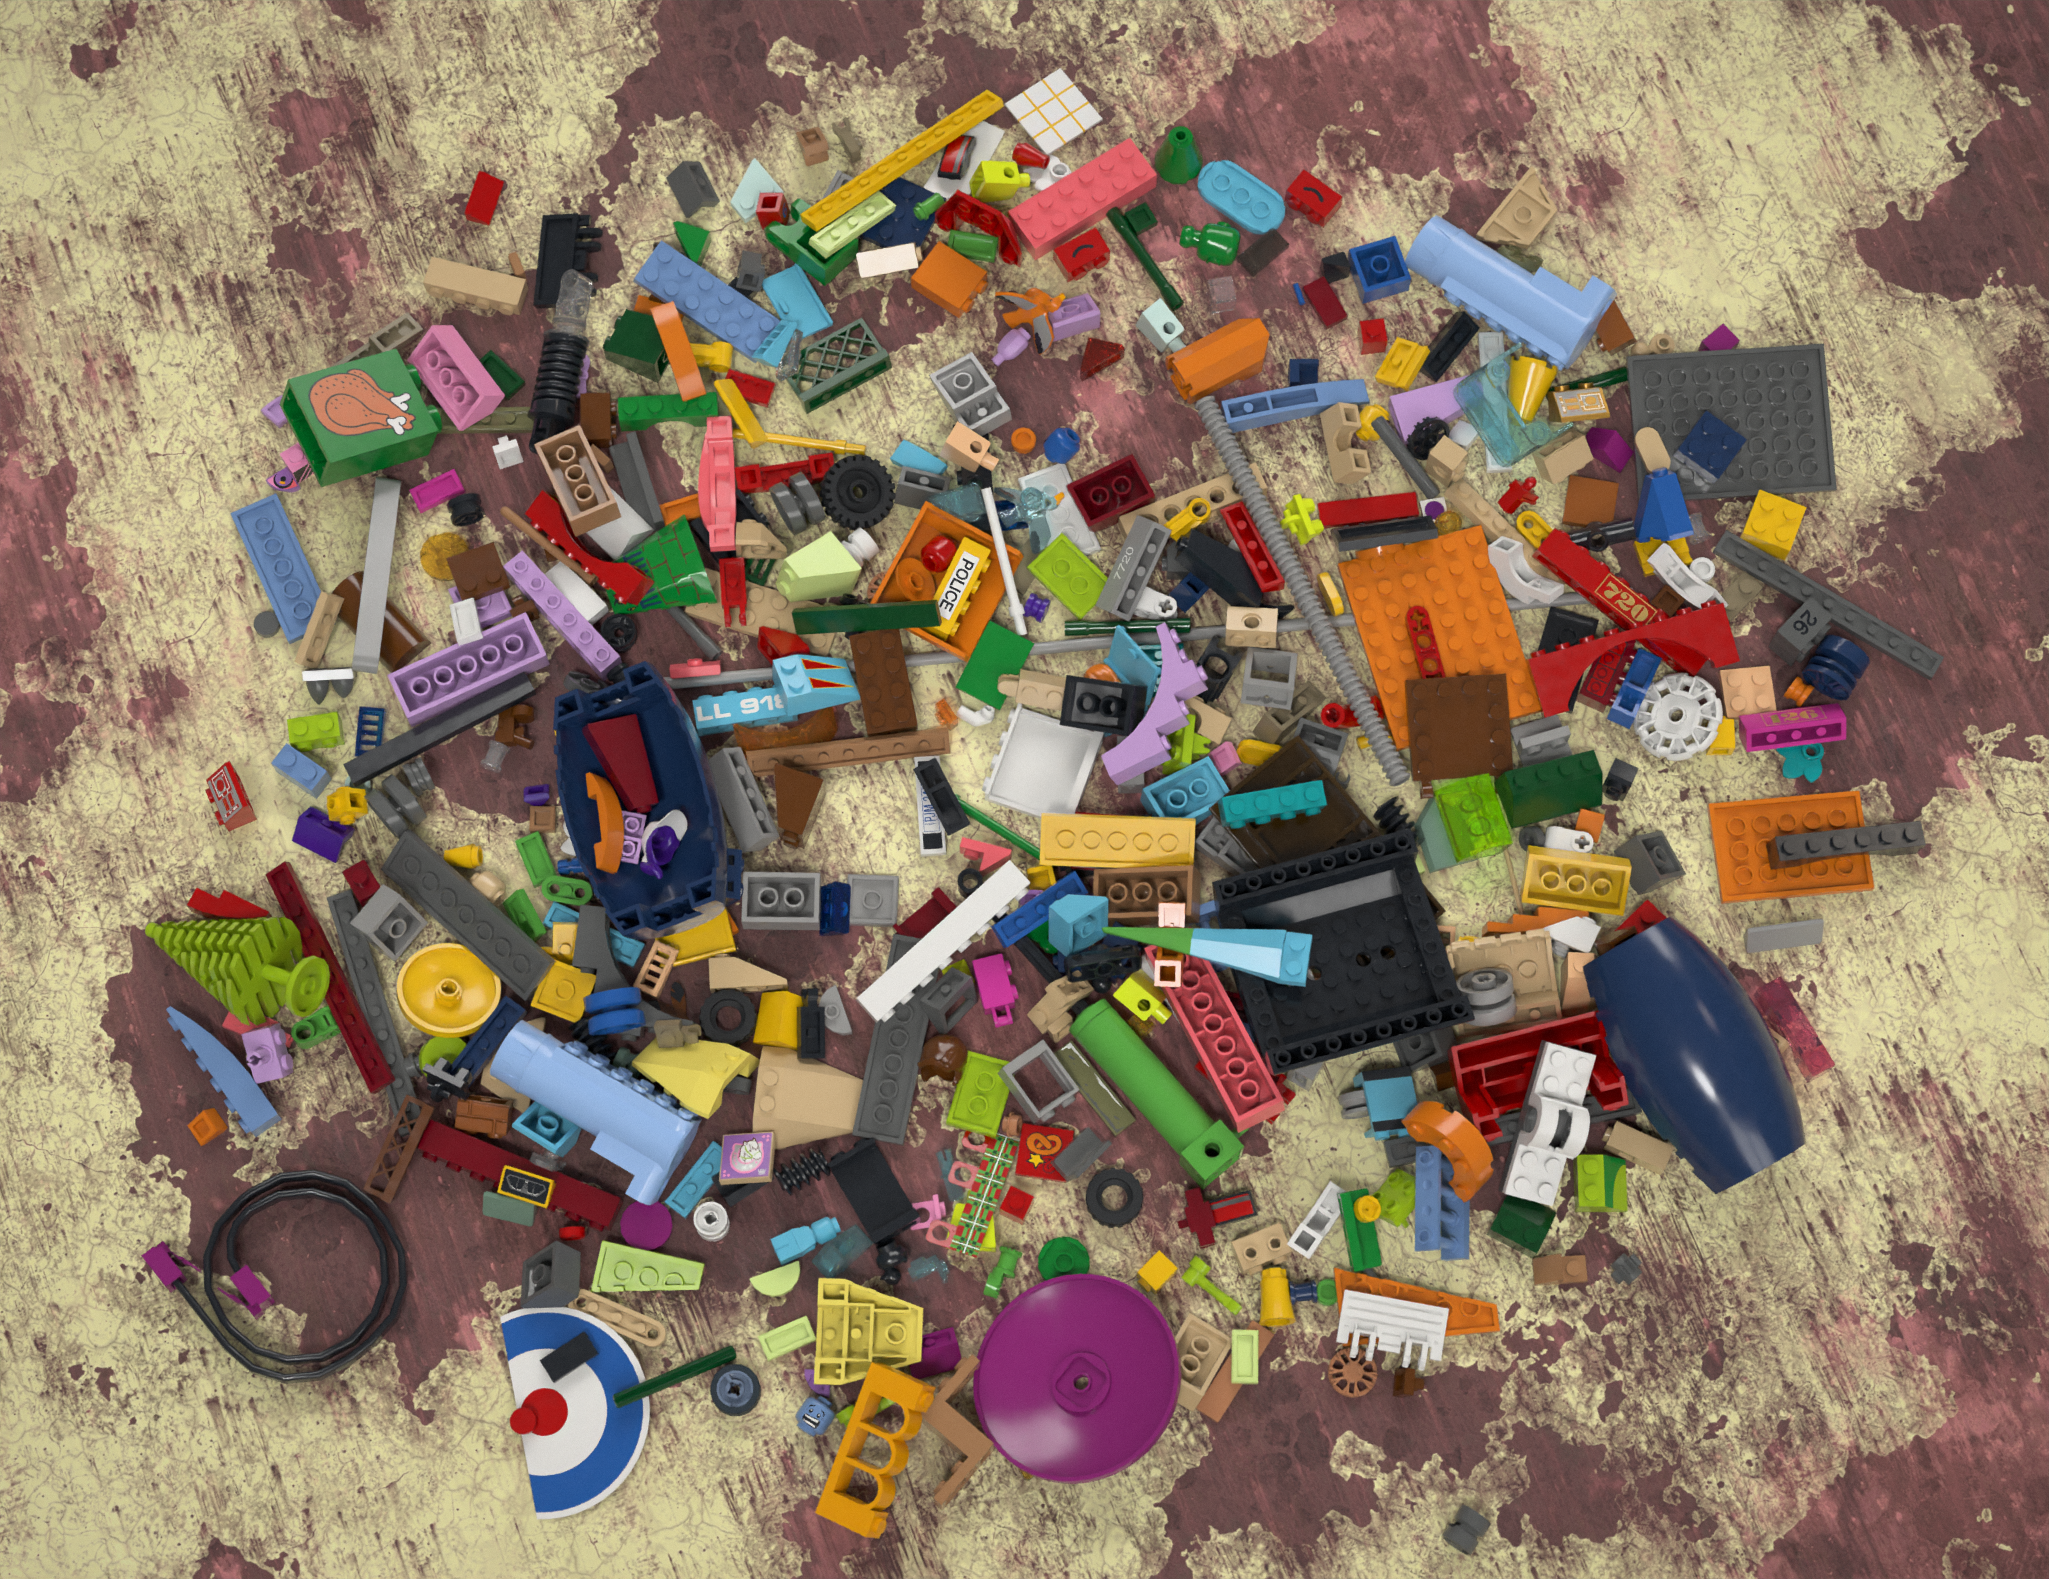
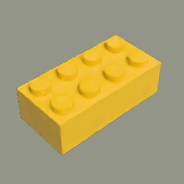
[1520,845,1632,916]

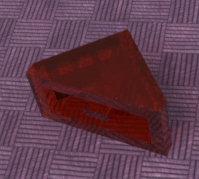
[1080,337,1125,382]

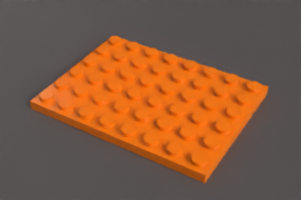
[1337,525,1541,752]

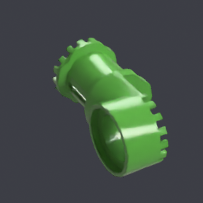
[983,1246,1022,1299]

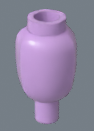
[991,327,1031,366]

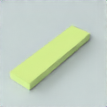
[809,191,896,258]

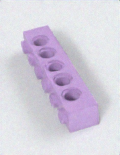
[503,551,622,681]

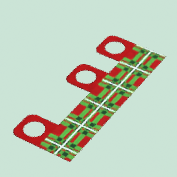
[926,1131,1020,1258]

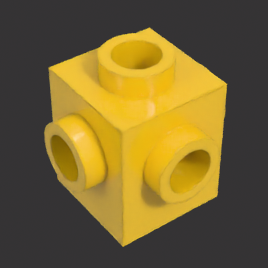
[326,786,368,825]

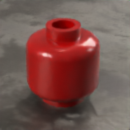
[920,536,957,573]

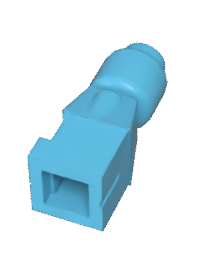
[770,1217,841,1266]

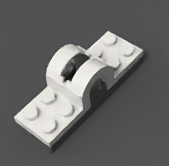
[1498,1040,1596,1206]

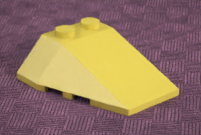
[632,1038,760,1119]
[814,1278,923,1385]

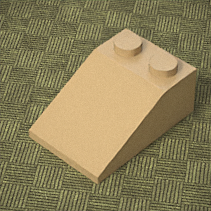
[1175,1313,1232,1412]

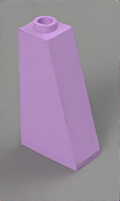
[1388,374,1484,447]

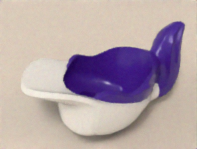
[640,810,687,880]

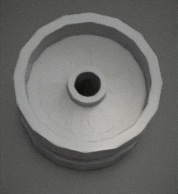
[1456,968,1517,1026]

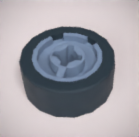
[710,1364,761,1416]

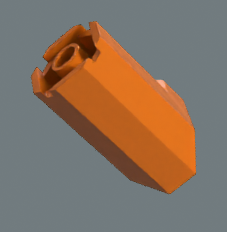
[1165,318,1270,404]

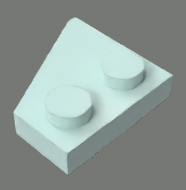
[730,159,784,223]

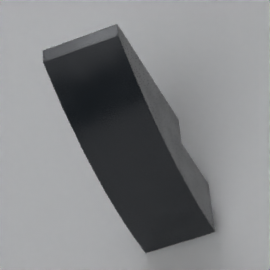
[913,758,971,836]

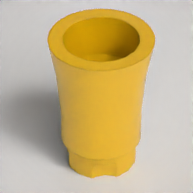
[1259,1268,1296,1327]

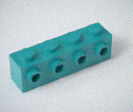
[1218,780,1327,829]

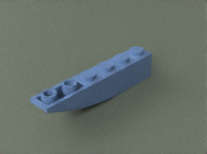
[1221,379,1370,433]
[166,1006,282,1137]

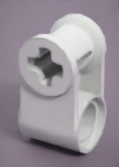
[1133,587,1178,620]
[1543,826,1594,854]

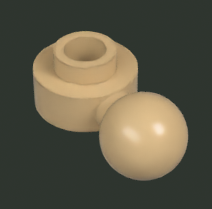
[1631,333,1675,356]

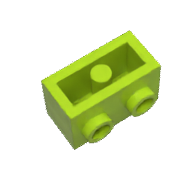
[287,712,345,752]

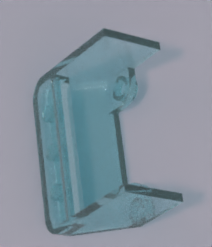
[1453,342,1574,468]

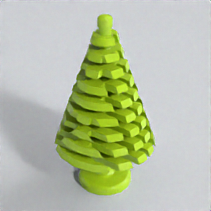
[145,917,330,1026]

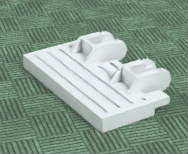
[1336,1290,1449,1371]

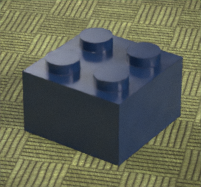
[1673,410,1747,484]

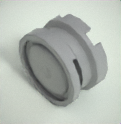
[1338,1090,1369,1119]

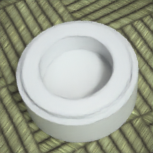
[1689,557,1715,583]

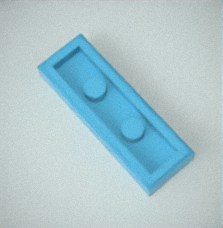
[665,1141,722,1219]

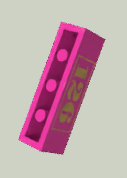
[1739,703,1846,752]

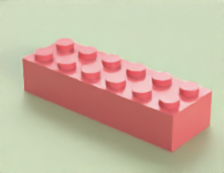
[1008,138,1157,260]

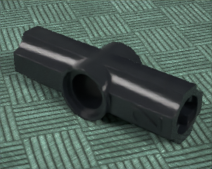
[1566,517,1636,552]

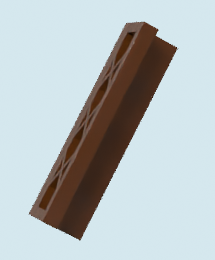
[363,1094,435,1204]

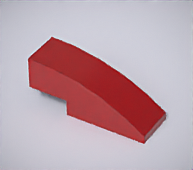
[187,888,272,921]

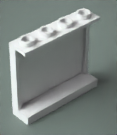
[982,703,1104,819]

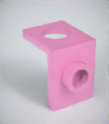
[911,1194,946,1230]

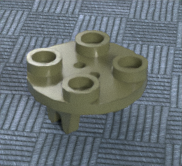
[1497,244,1544,273]

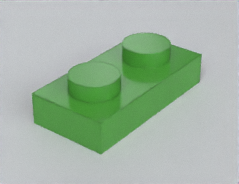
[502,889,547,942]

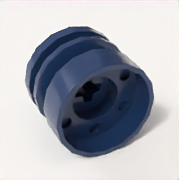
[1802,635,1870,701]

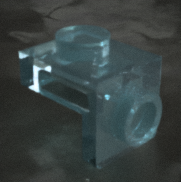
[908,1255,950,1284]

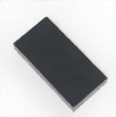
[540,1331,599,1383]

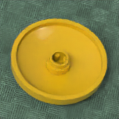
[396,943,501,1038]

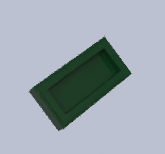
[479,350,526,401]

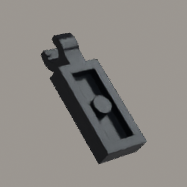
[797,988,825,1059]

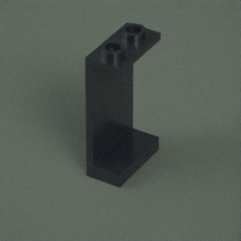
[828,1137,921,1247]

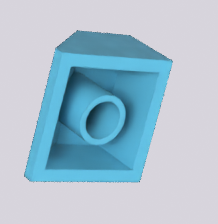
[1049,894,1108,957]
[512,1101,581,1158]

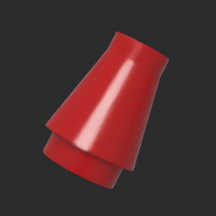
[1012,142,1050,170]

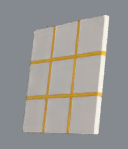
[1005,68,1102,155]

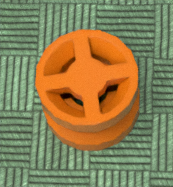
[1784,676,1815,707]

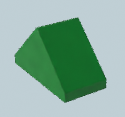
[673,221,711,267]

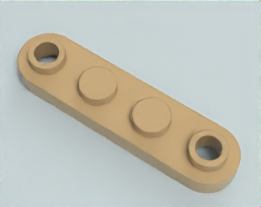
[568,1289,666,1348]

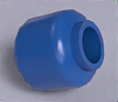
[1043,427,1080,464]

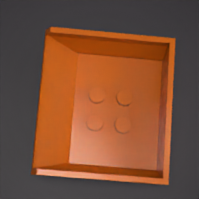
[870,501,1024,662]

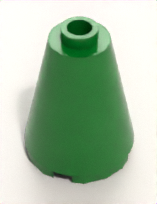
[1154,126,1203,185]

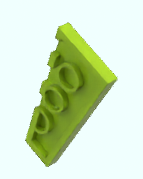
[591,1240,705,1292]

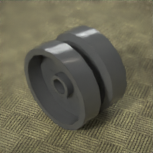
[769,472,826,536]
[364,774,427,839]

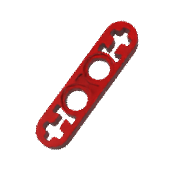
[1405,606,1446,679]

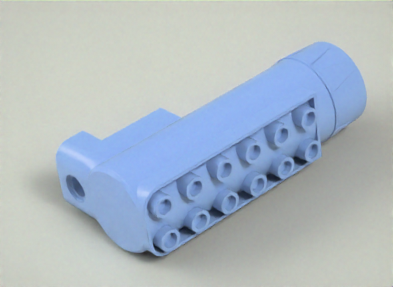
[1405,215,1617,371]
[490,1020,702,1205]

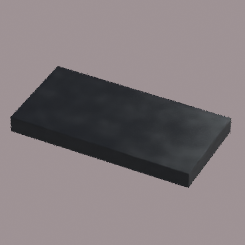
[1538,606,1599,714]

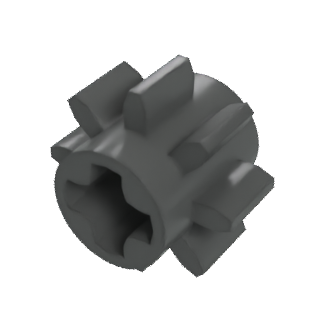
[1610,1253,1642,1285]

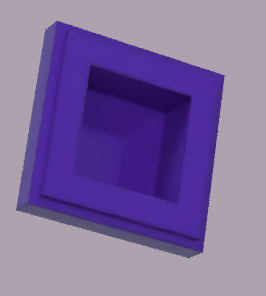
[524,784,550,806]

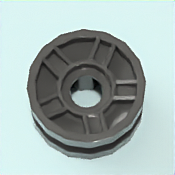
[402,757,436,797]

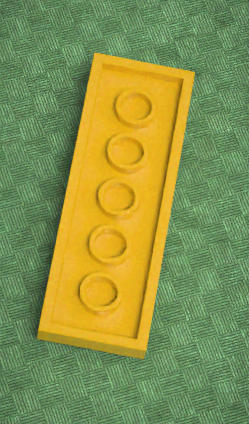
[1040,813,1196,868]

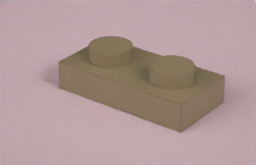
[1721,571,1763,623]

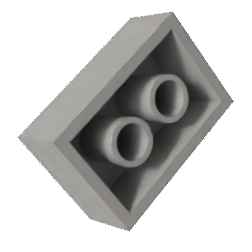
[741,872,821,930]

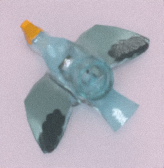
[994,487,1065,555]

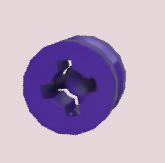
[1023,593,1051,623]

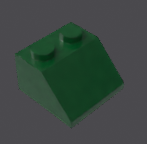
[1487,1194,1557,1259]

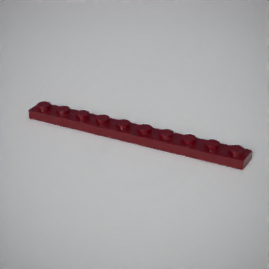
[265,861,396,1094]

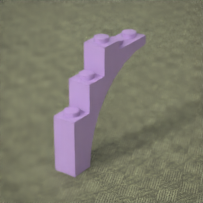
[1101,622,1208,785]

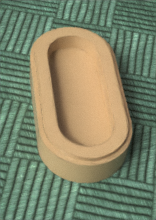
[1634,427,1671,474]

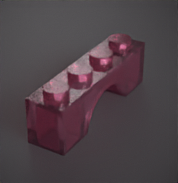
[1754,976,1835,1083]

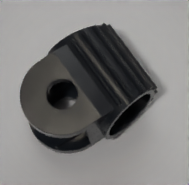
[1196,636,1244,704]

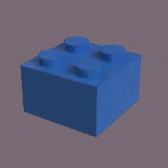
[1347,236,1411,304]

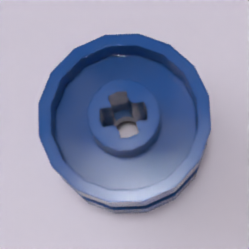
[583,987,646,1035]

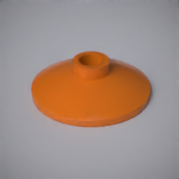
[896,558,935,601]

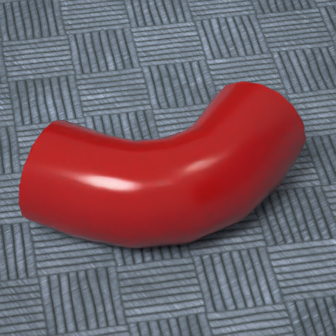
[1321,695,1384,729]

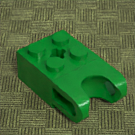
[764,198,858,286]

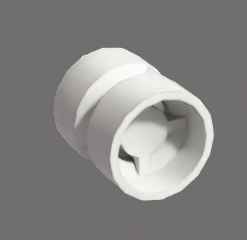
[840,527,879,567]
[693,1202,730,1242]

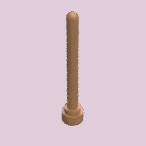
[500,506,598,588]

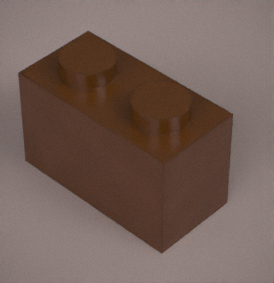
[580,392,617,448]

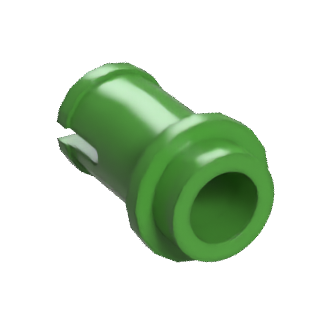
[913,192,945,221]

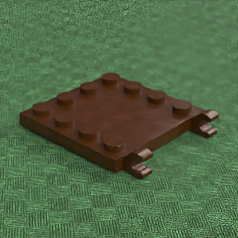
[1404,673,1513,799]

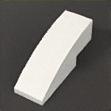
[544,562,609,625]

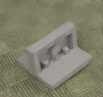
[1510,715,1572,767]

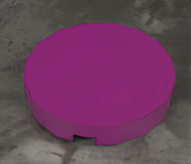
[620,1201,673,1251]

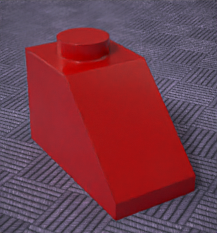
[757,626,810,665]

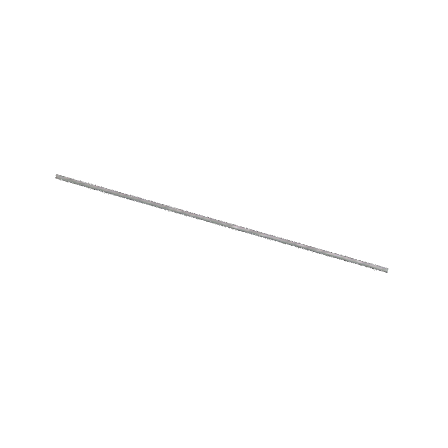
[663,587,1633,689]

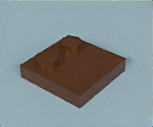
[446,542,511,601]

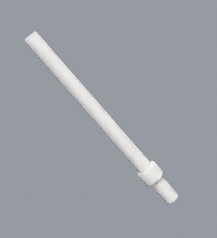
[981,487,1027,636]

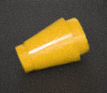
[444,844,483,869]

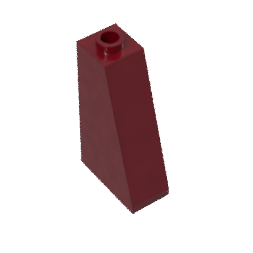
[582,714,659,814]

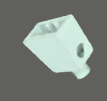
[1136,298,1187,353]

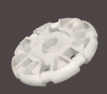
[1633,673,1723,761]

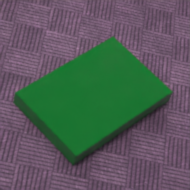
[955,620,1034,711]

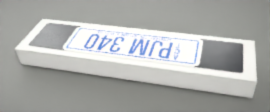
[914,756,946,857]

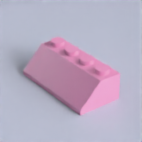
[407,325,505,431]

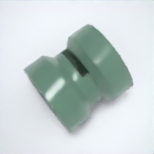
[612,1046,641,1079]

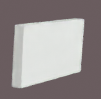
[1018,463,1101,556]

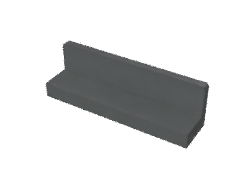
[610,431,665,533]

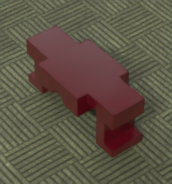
[1177,1187,1216,1249]

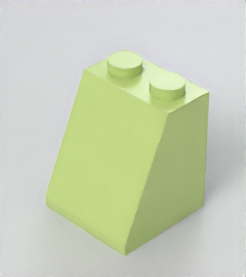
[775,531,862,602]

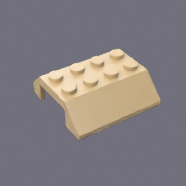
[1446,928,1562,1038]

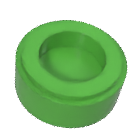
[1316,1279,1337,1306]

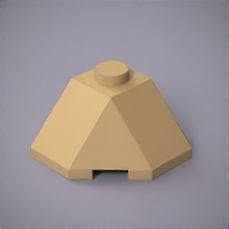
[736,519,786,559]

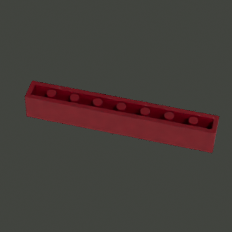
[417,1119,623,1232]

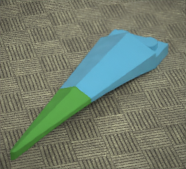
[1102,927,1313,987]

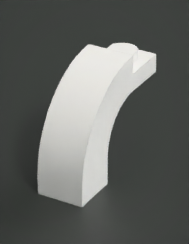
[1647,543,1728,611]

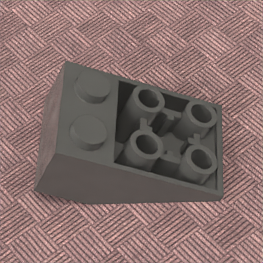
[1293,717,1348,777]

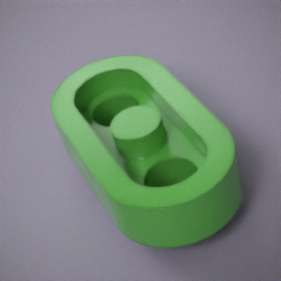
[541,876,593,906]

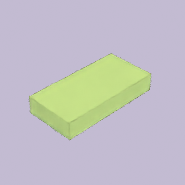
[758,1316,816,1362]
[1231,1330,1258,1384]

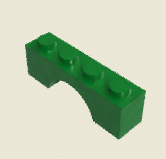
[618,392,719,432]

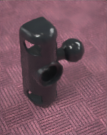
[1064,944,1142,994]

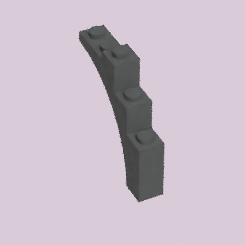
[572,905,697,1042]

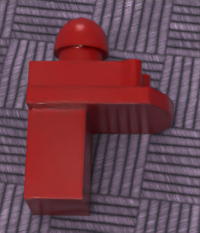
[1497,476,1539,514]

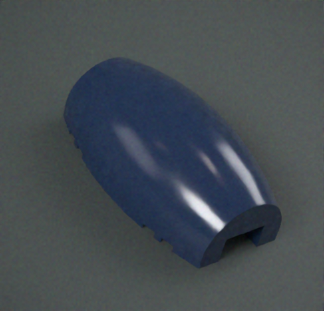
[553,661,728,940]
[1583,915,1806,1194]

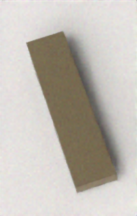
[331,312,423,367]

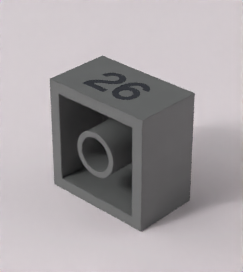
[1768,597,1833,667]

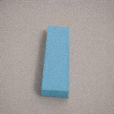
[542,902,646,968]

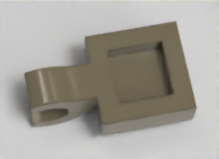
[832,117,862,163]
[654,1019,702,1048]

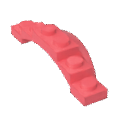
[698,416,737,552]

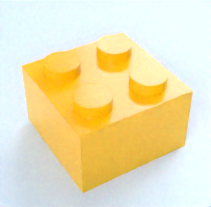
[1740,490,1807,561]

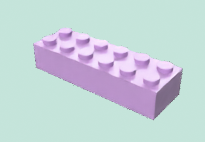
[387,612,550,727]

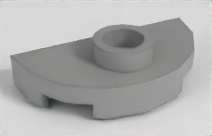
[818,985,853,1035]

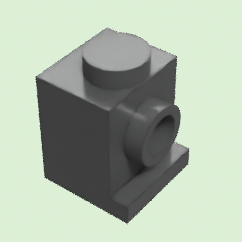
[736,250,765,292]

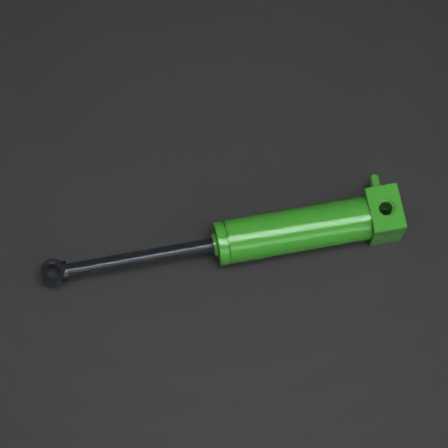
[957,868,1249,1190]

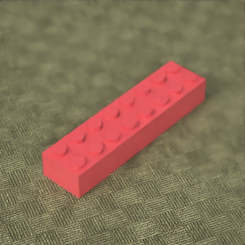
[1144,926,1285,1133]

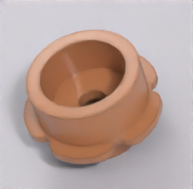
[1002,1112,1023,1137]

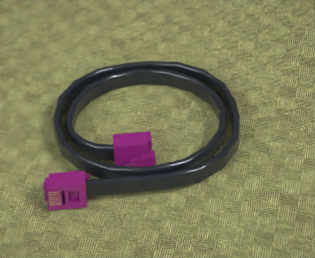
[141,1169,409,1384]

